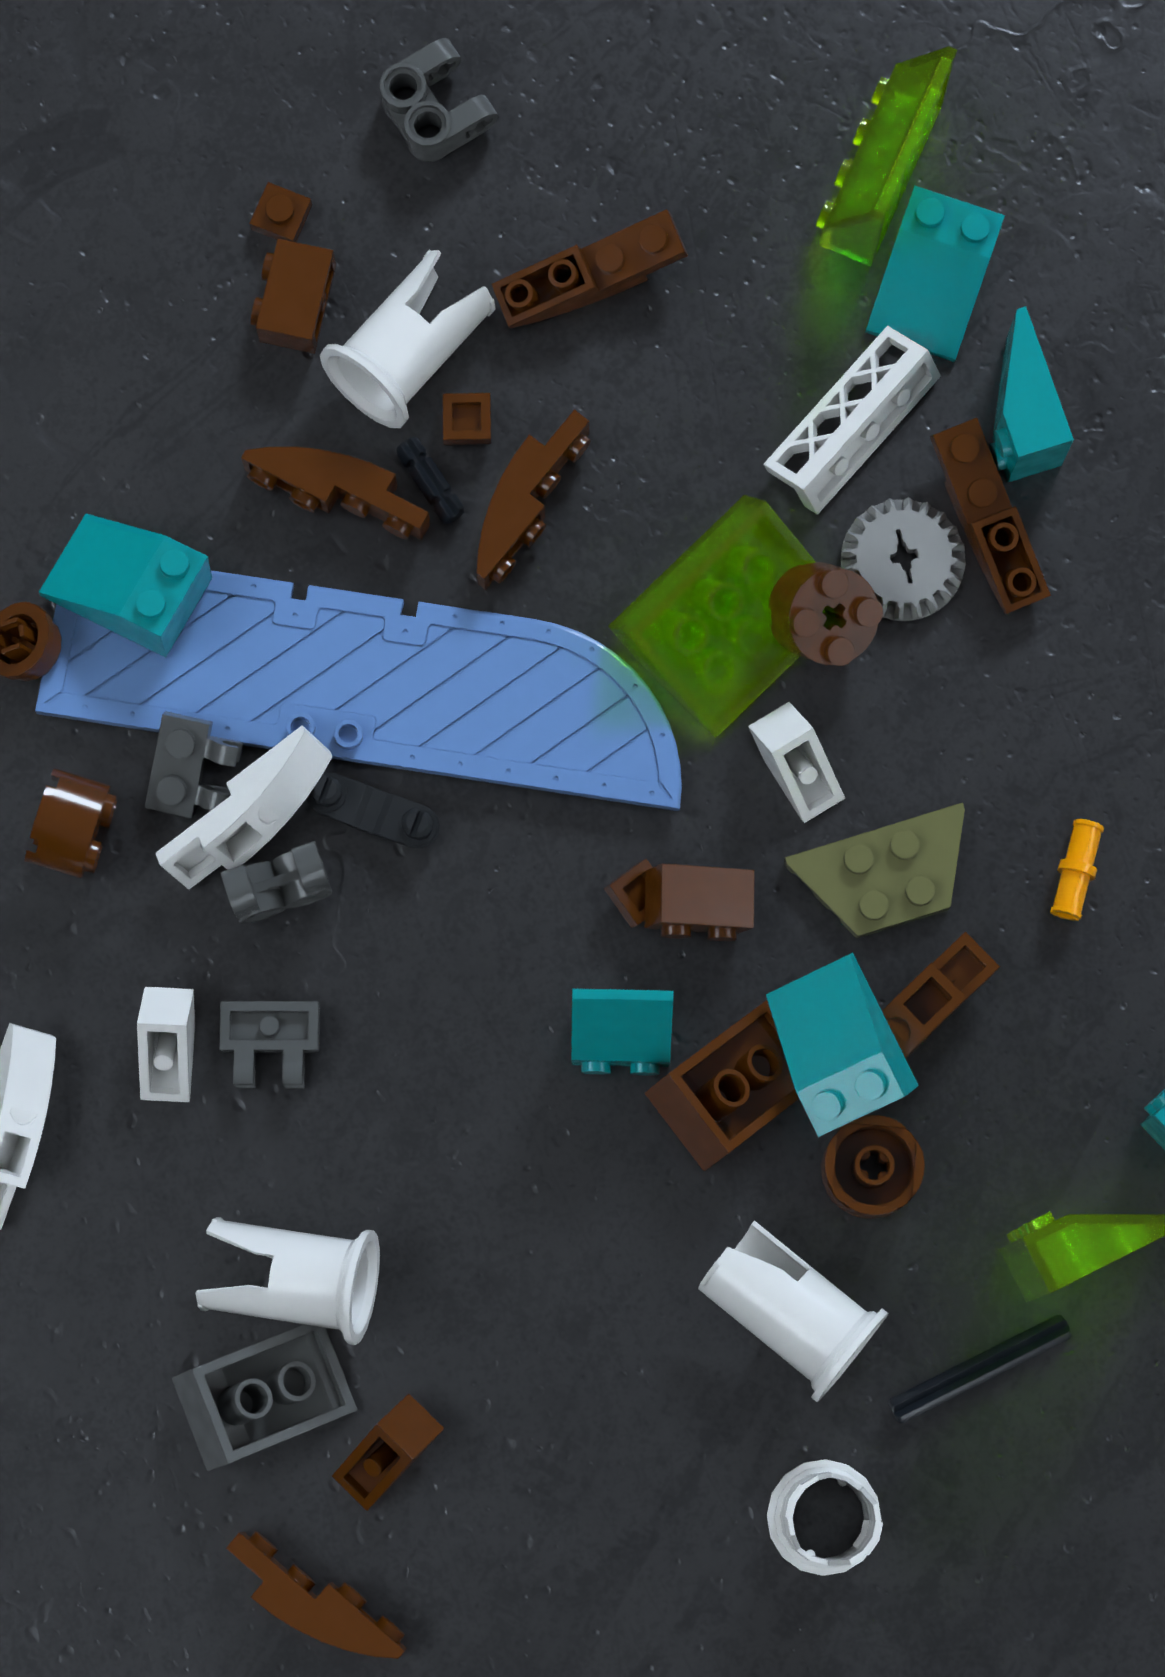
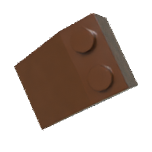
[644,1000,799,1171]

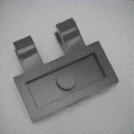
[144,711,243,818]
[219,1001,320,1089]

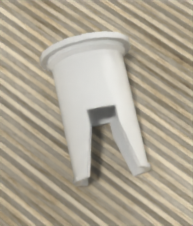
[320,249,496,428]
[195,1217,380,1345]
[698,1221,889,1402]
[766,1459,883,1576]

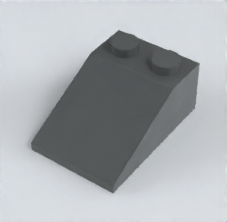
[172,1324,357,1471]

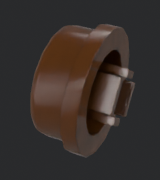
[0,602,62,681]

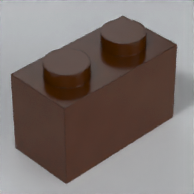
[251,239,336,354]
[645,863,754,941]

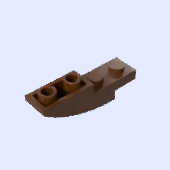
[491,209,688,329]
[477,409,591,590]
[930,417,1051,614]
[241,447,431,541]
[882,931,1000,1059]
[226,1531,407,1659]

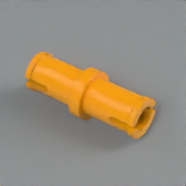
[1050,819,1104,921]

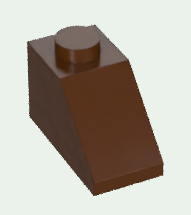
[332,1394,444,1511]

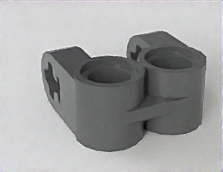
[380,38,499,162]
[220,841,332,924]

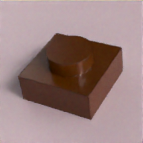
[249,182,312,242]
[443,393,491,445]
[603,858,653,928]

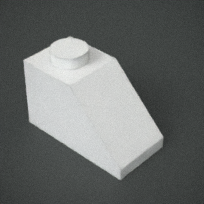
[748,702,845,823]
[137,987,195,1102]

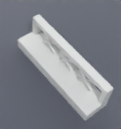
[763,326,941,515]

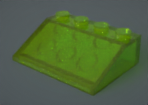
[816,46,957,267]
[608,495,825,737]
[999,1211,1165,1302]

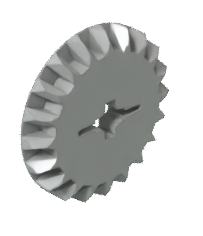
[841,497,966,621]

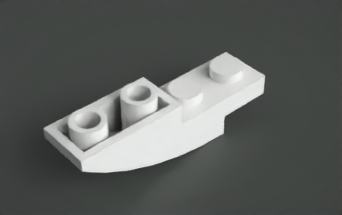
[156,725,332,889]
[0,1023,56,1230]

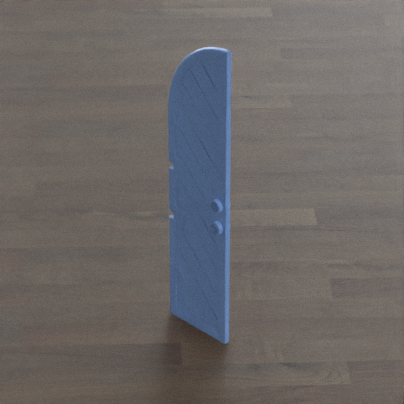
[35,570,682,811]

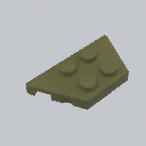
[784,802,965,939]

